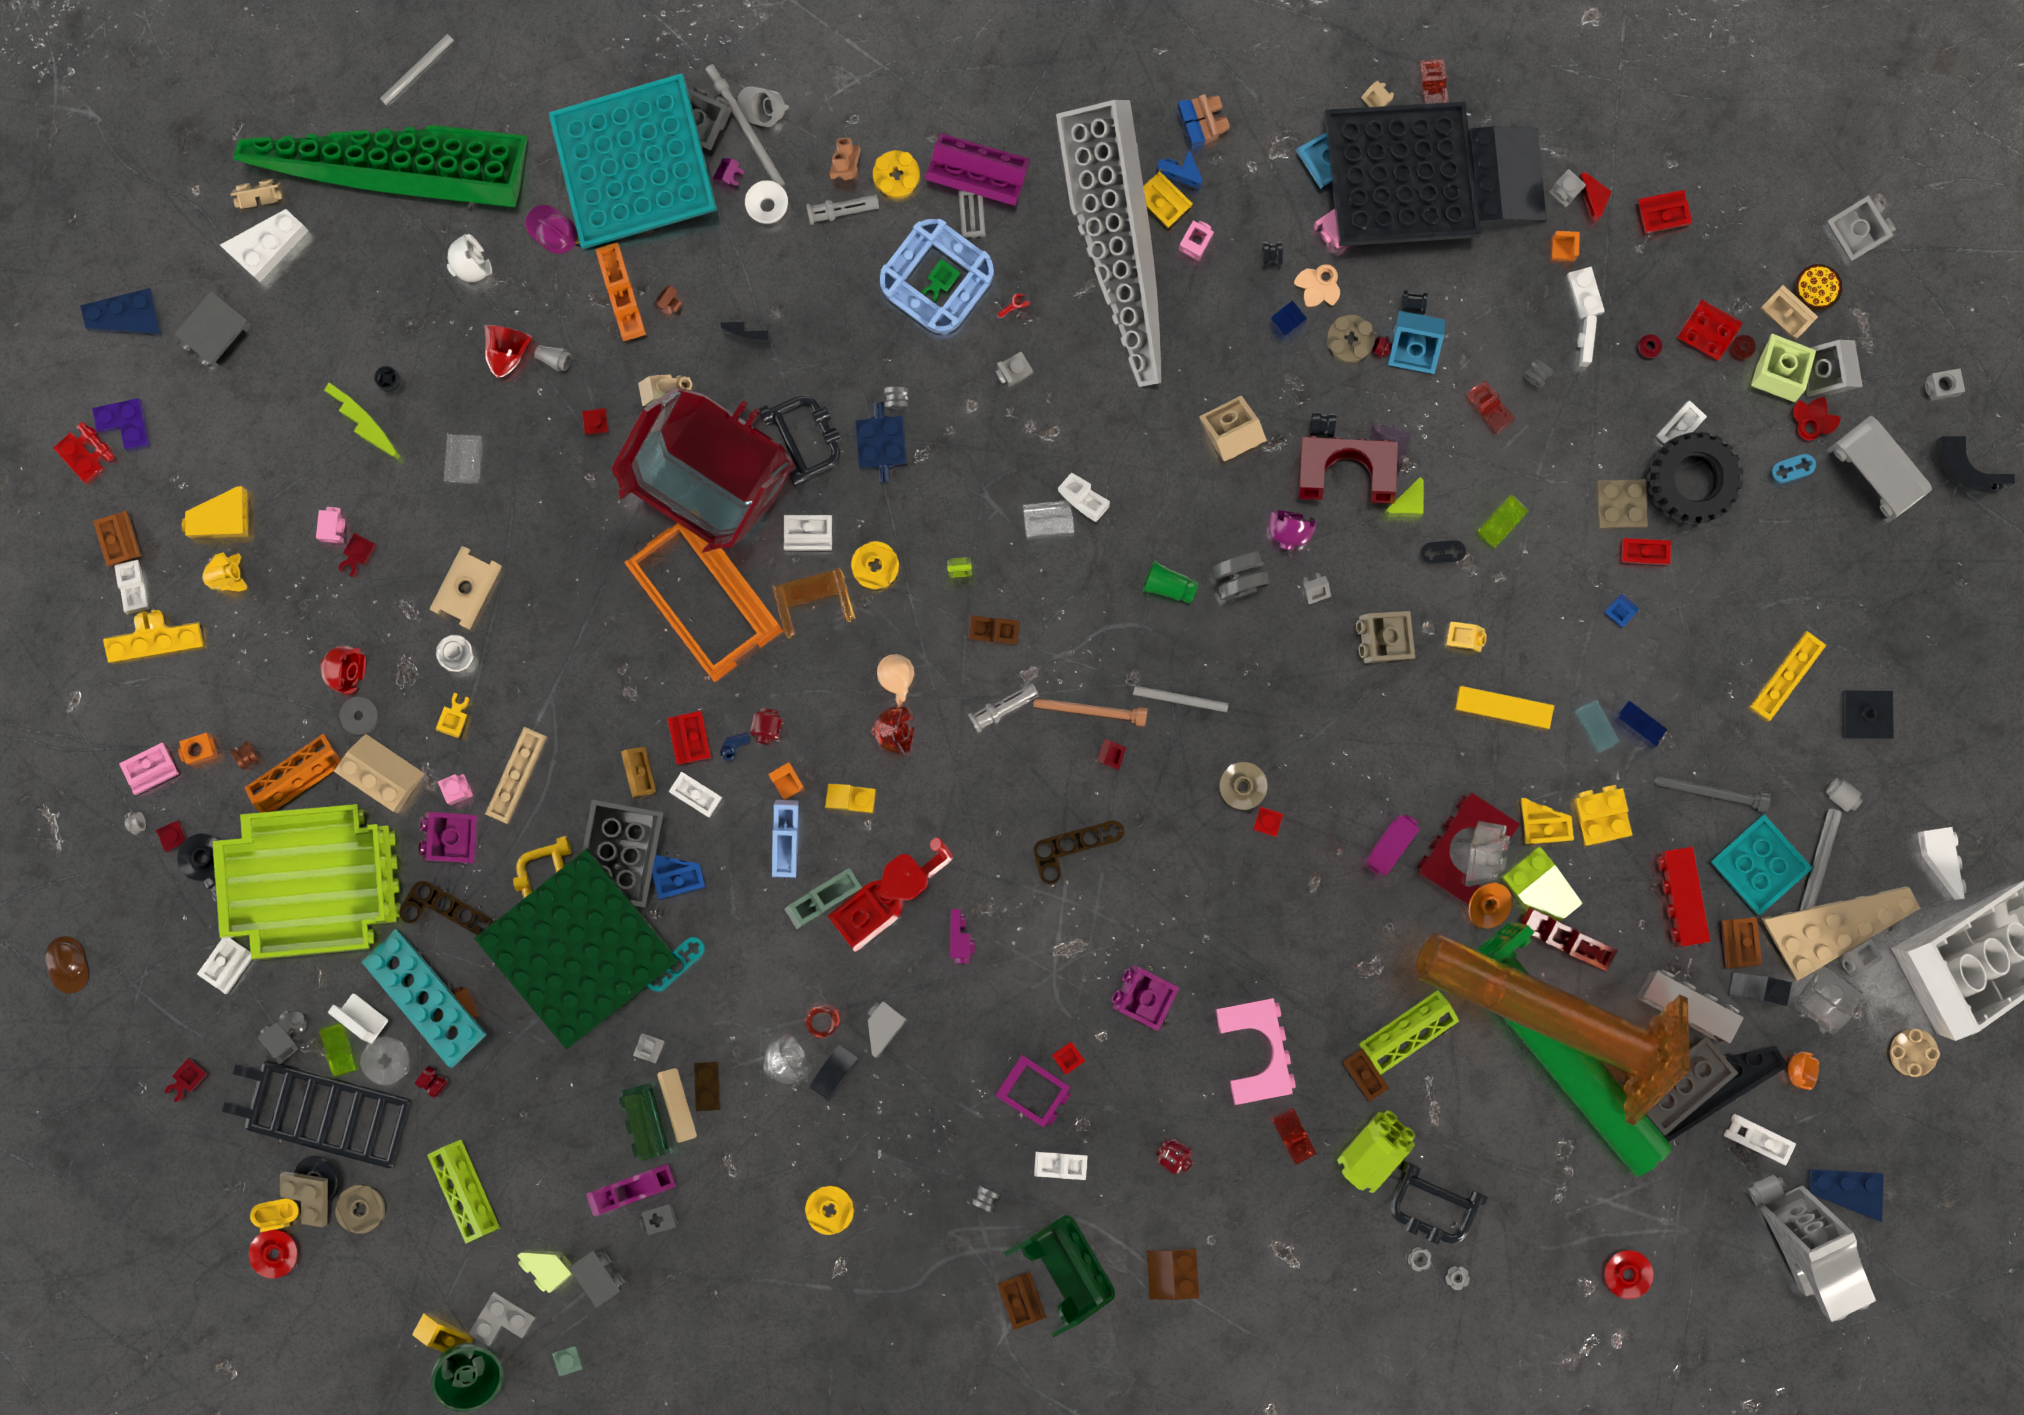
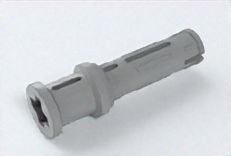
[806,194,879,225]
[968,683,1039,733]

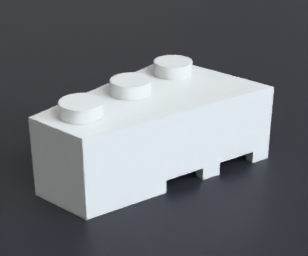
[220,209,308,282]

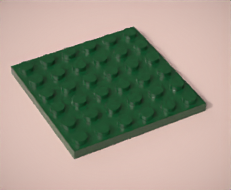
[474,848,679,1049]

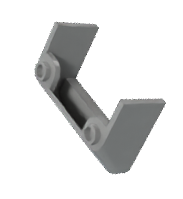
[1827,416,1932,523]

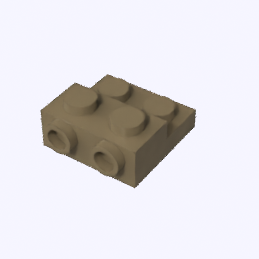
[1356,611,1415,663]

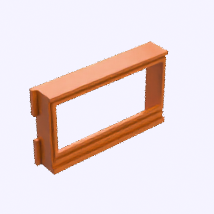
[624,511,783,682]

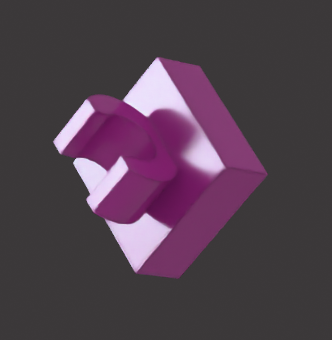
[713,158,744,186]

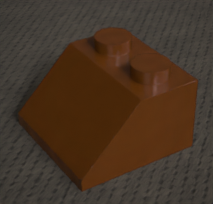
[1147,1248,1199,1300]

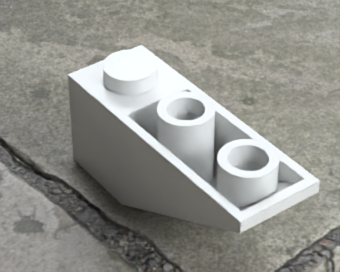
[1918,827,1967,900]

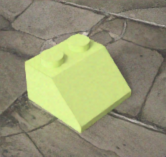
[1751,334,1816,402]

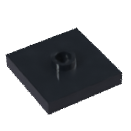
[1843,690,1894,739]

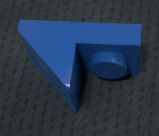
[1156,150,1203,189]

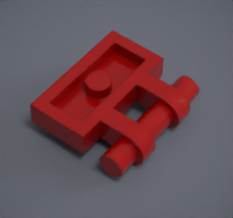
[53,421,115,484]

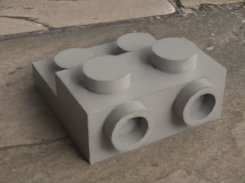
[1827,195,1896,261]

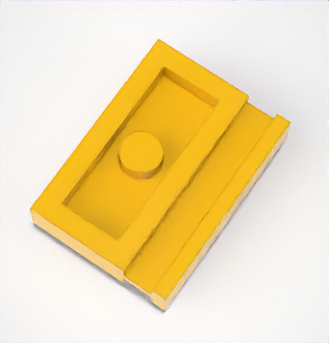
[1143,171,1193,229]

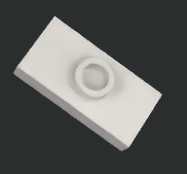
[1577,315,1597,367]

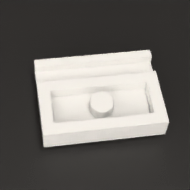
[784,515,832,551]
[197,938,252,994]

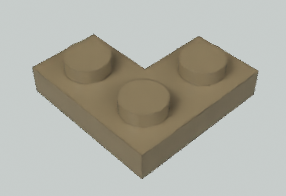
[280,1171,328,1228]

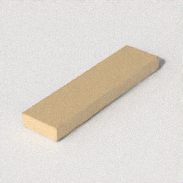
[485,727,547,824]

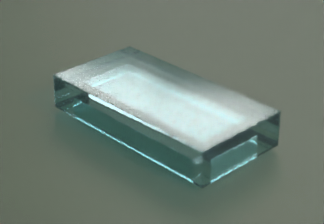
[1575,700,1620,753]

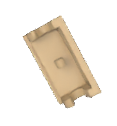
[1761,285,1818,340]

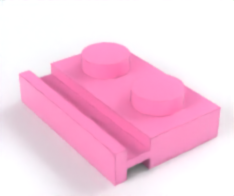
[119,742,179,795]

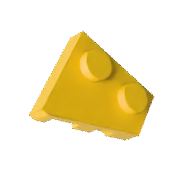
[1520,798,1574,845]

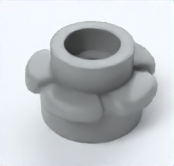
[125,811,146,835]
[1408,1247,1431,1271]
[1446,1266,1470,1290]

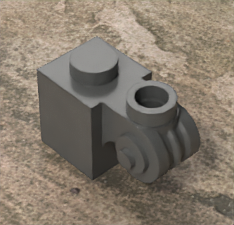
[257,1009,307,1064]

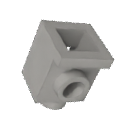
[1549,169,1586,208]

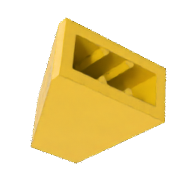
[182,486,248,539]

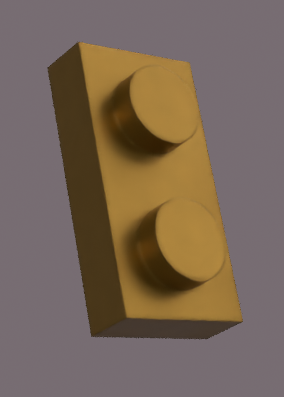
[621,747,657,798]

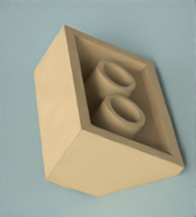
[334,734,425,813]

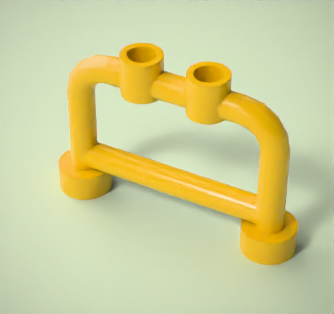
[513,836,572,898]

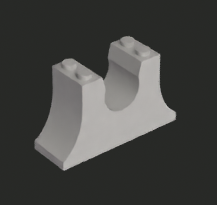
[1759,1185,1876,1322]

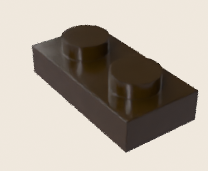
[694,1062,721,1111]

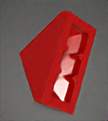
[1578,172,1612,223]

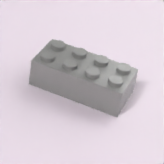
[1636,970,1744,1044]

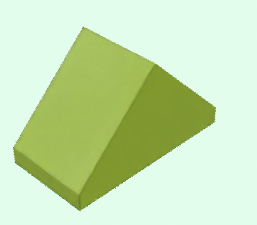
[1384,477,1424,517]

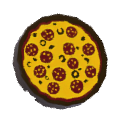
[1794,264,1842,312]

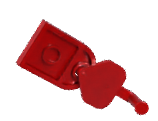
[827,837,953,952]

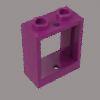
[1362,814,1420,878]
[995,1055,1071,1128]

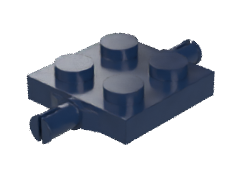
[855,402,907,483]

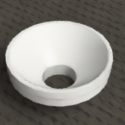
[745,181,788,224]

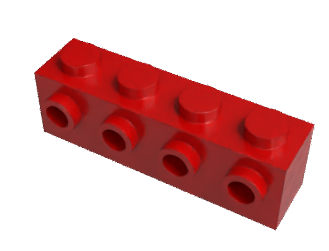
[1658,847,1711,947]

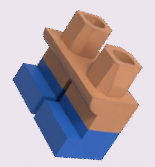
[1177,94,1230,149]

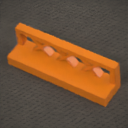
[244,733,342,813]

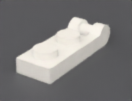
[1723,1114,1796,1166]

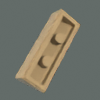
[657,1068,697,1143]

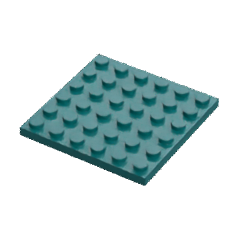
[549,73,717,249]

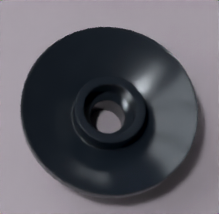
[177,833,219,881]
[294,1156,338,1200]

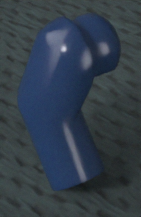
[720,731,750,761]

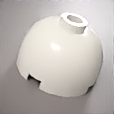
[447,234,492,282]

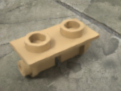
[231,179,283,209]

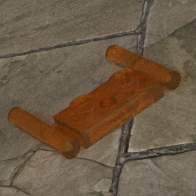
[772,568,854,637]

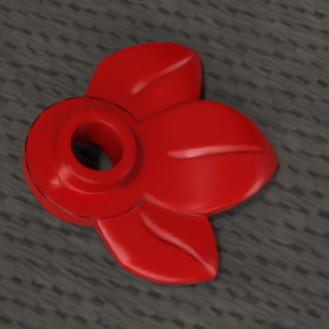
[1793,397,1841,441]

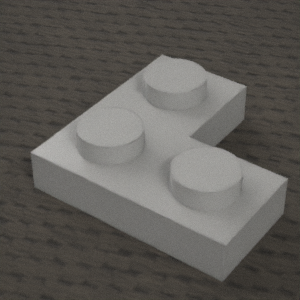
[468,1292,536,1347]

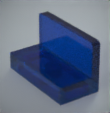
[1614,701,1668,749]

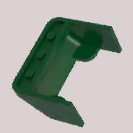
[1004,1215,1115,1337]

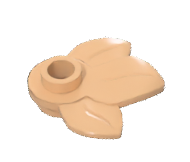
[1294,264,1340,307]

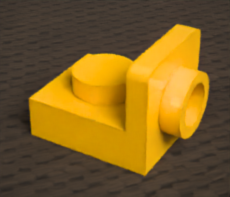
[1446,622,1486,652]

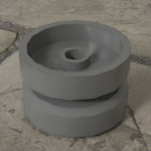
[1211,552,1271,600]

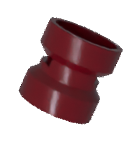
[415,1065,449,1099]

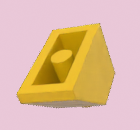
[412,1313,474,1352]

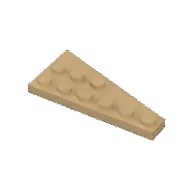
[1762,886,1921,981]

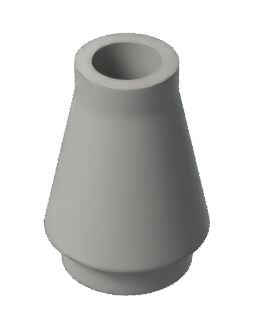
[534,345,572,372]

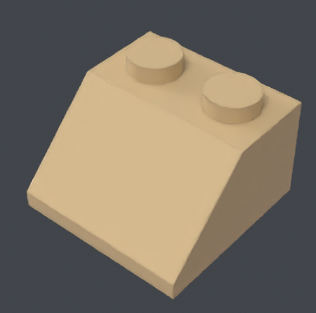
[1199,396,1267,462]

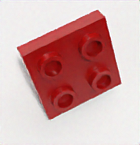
[1677,299,1743,361]

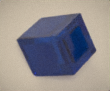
[1271,300,1307,340]

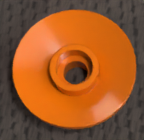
[1469,882,1512,929]

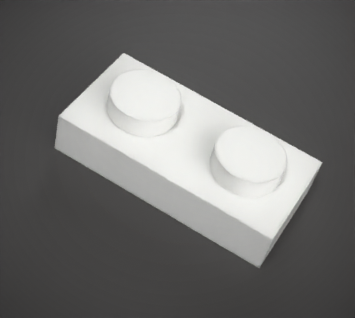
[1567,267,1605,319]
[1656,400,1707,443]
[669,772,722,818]

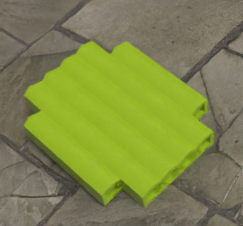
[213,804,401,960]

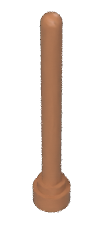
[1033,698,1148,727]

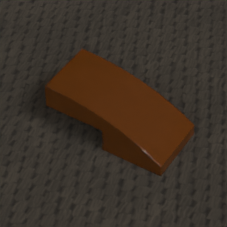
[967,615,1020,645]

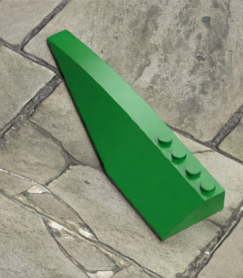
[233,125,527,207]

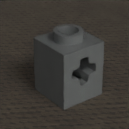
[639,1203,678,1236]

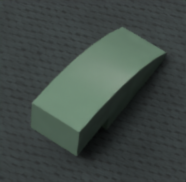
[784,868,862,929]

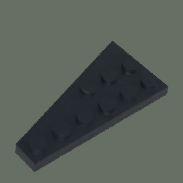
[1626,1046,1788,1142]

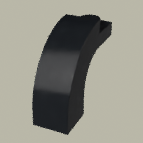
[1936,436,2015,496]

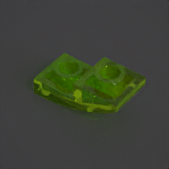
[1477,494,1528,548]
[319,1022,357,1077]

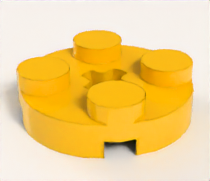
[873,150,920,199]
[851,541,899,590]
[805,1186,854,1235]

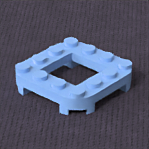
[880,219,994,334]

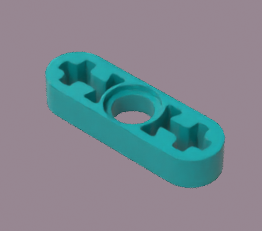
[647,937,705,991]

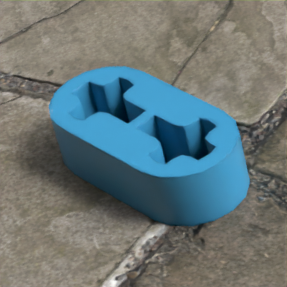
[1770,454,1816,484]

